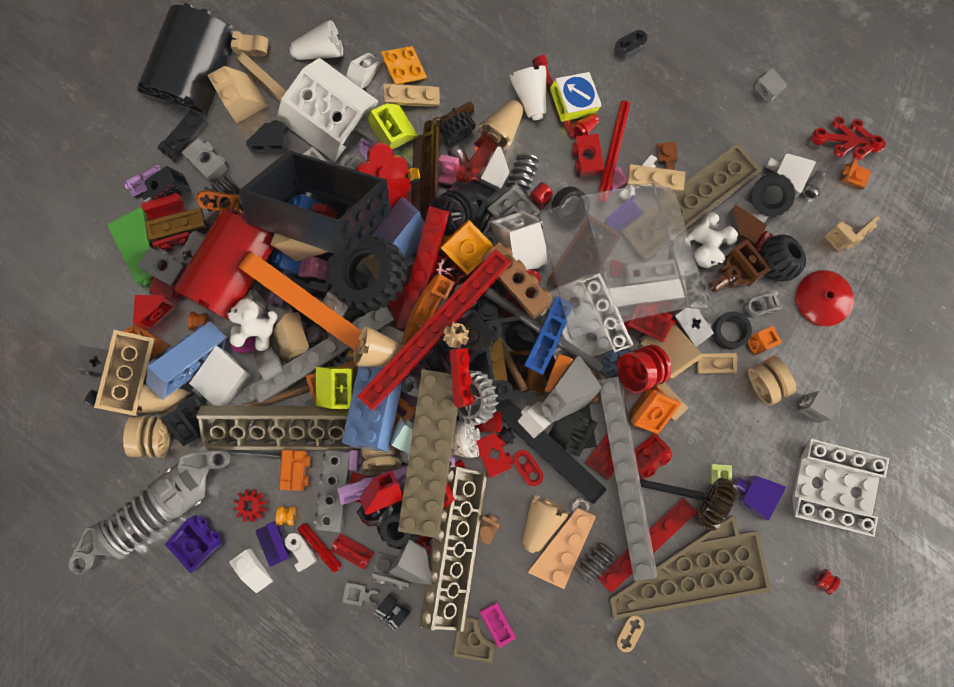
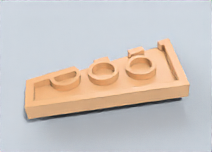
[528,507,596,589]

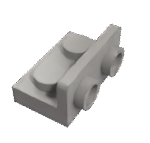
[371,552,411,590]

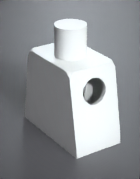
[765,153,816,198]

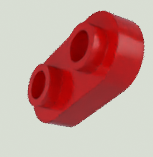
[513,450,544,486]

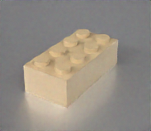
[94,330,156,416]

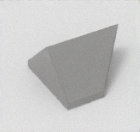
[388,539,433,585]

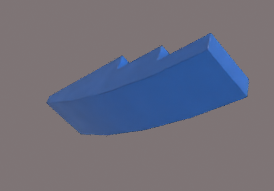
[524,296,574,375]

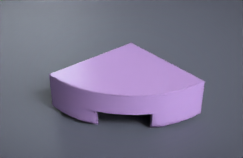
[359,138,373,160]

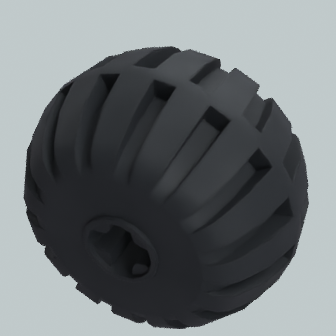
[759,235,806,281]
[377,500,420,550]

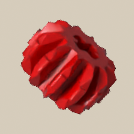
[233,489,267,522]

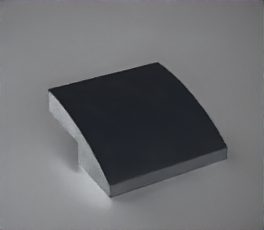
[161,391,206,446]

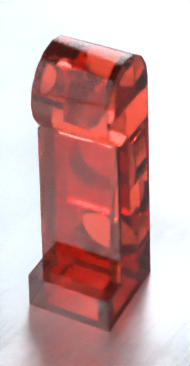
[456,132,498,183]

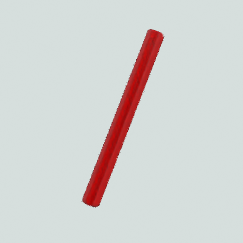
[597,100,630,203]

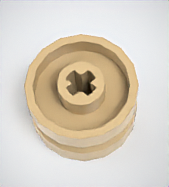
[748,355,797,406]

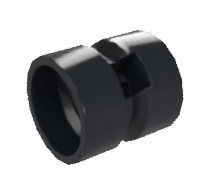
[373,593,411,632]

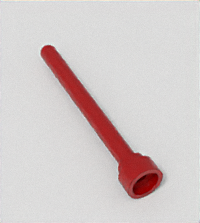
[532,55,576,138]

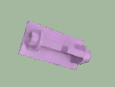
[124,164,161,197]

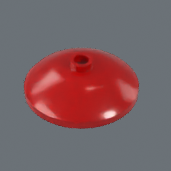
[795,270,854,327]

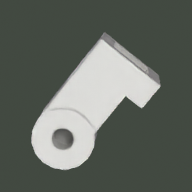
[285,533,318,572]

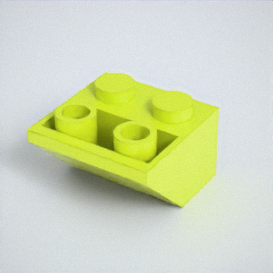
[367,103,418,150]
[316,367,356,409]

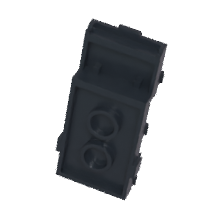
[420,309,497,374]

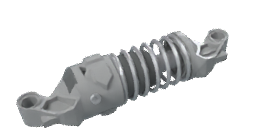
[68,446,230,574]

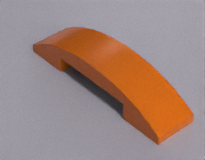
[402,274,455,345]

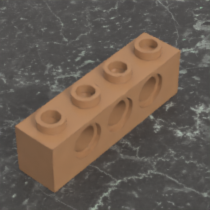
[482,242,552,320]

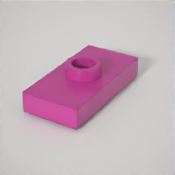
[479,601,516,648]

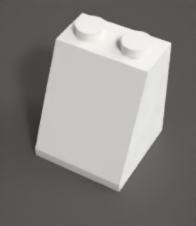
[490,211,547,270]
[189,346,254,406]

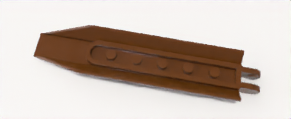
[411,117,442,257]

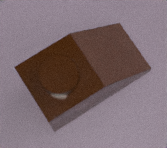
[729,204,768,245]

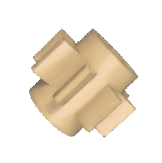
[443,322,469,349]

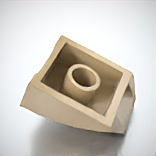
[273,312,309,363]

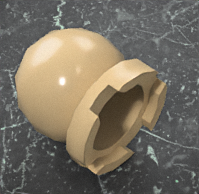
[361,443,402,476]

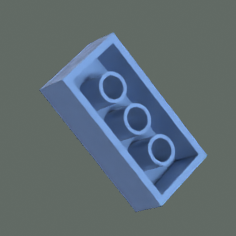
[146,321,227,400]
[342,367,403,452]

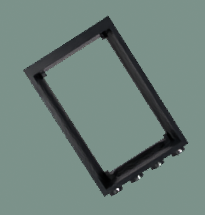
[239,150,391,257]

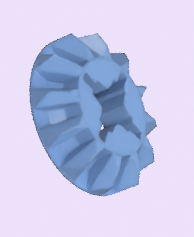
[603,349,629,377]

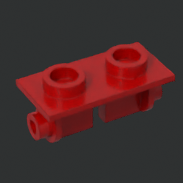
[330,533,374,570]

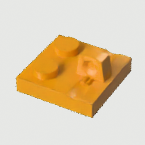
[440,219,494,275]

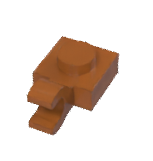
[656,142,678,170]

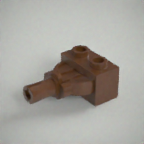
[708,239,771,293]

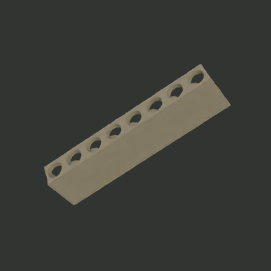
[196,406,357,450]
[419,466,488,632]

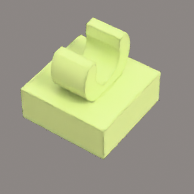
[710,464,732,484]

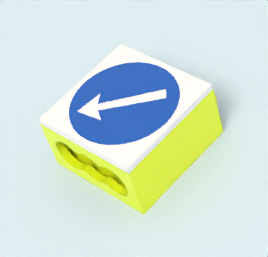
[550,72,602,122]

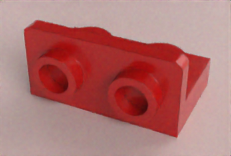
[628,302,676,342]
[634,433,673,480]

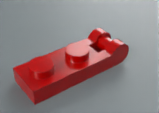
[450,348,474,408]

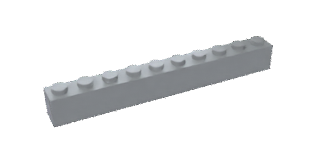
[598,377,657,581]

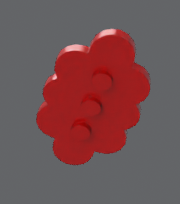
[355,142,411,230]

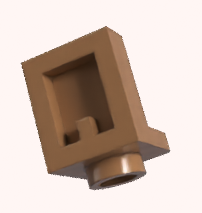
[478,514,500,545]

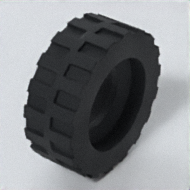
[751,173,795,217]

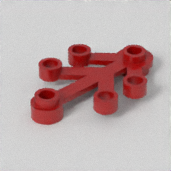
[810,116,886,160]

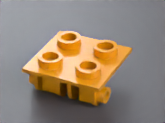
[381,46,427,85]

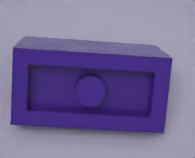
[255,521,292,567]

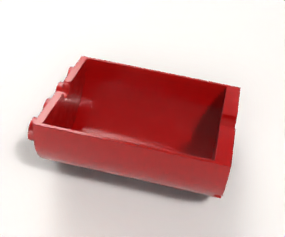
[173,208,274,320]

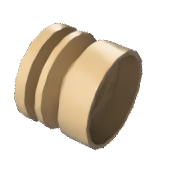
[123,416,171,458]

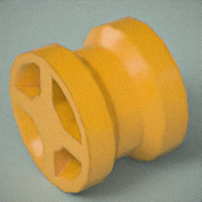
[276,506,296,526]

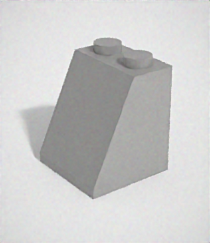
[540,356,602,423]

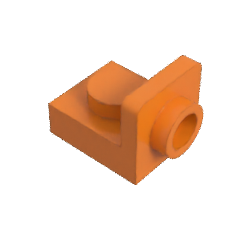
[842,159,872,190]
[747,326,782,356]

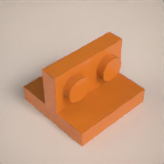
[629,386,681,434]

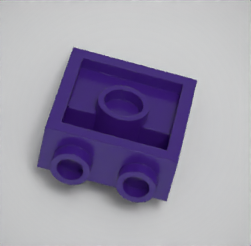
[164,515,222,573]

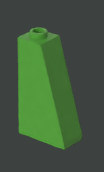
[107,207,155,287]

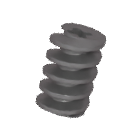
[506,153,540,194]
[198,173,240,212]
[574,543,619,586]

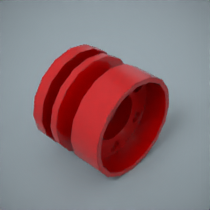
[617,344,671,394]

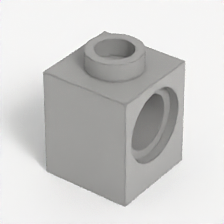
[754,68,788,103]

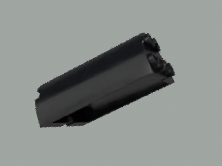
[136,3,234,115]

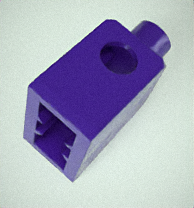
[734,476,786,520]

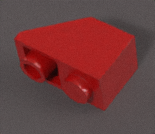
[360,470,403,515]

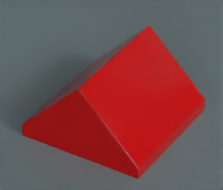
[133,295,177,331]

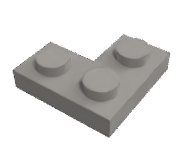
[487,183,541,219]

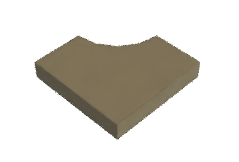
[452,616,495,664]

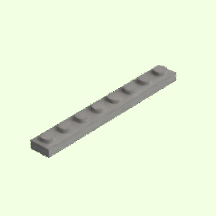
[250,307,395,404]

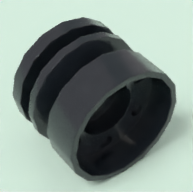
[428,186,479,236]

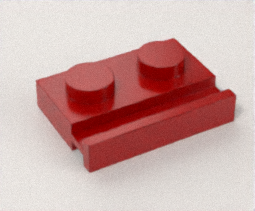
[584,432,614,480]

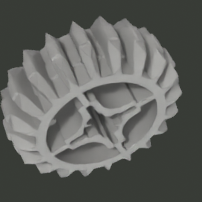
[457,370,499,425]

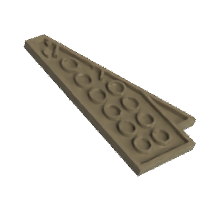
[609,516,771,619]

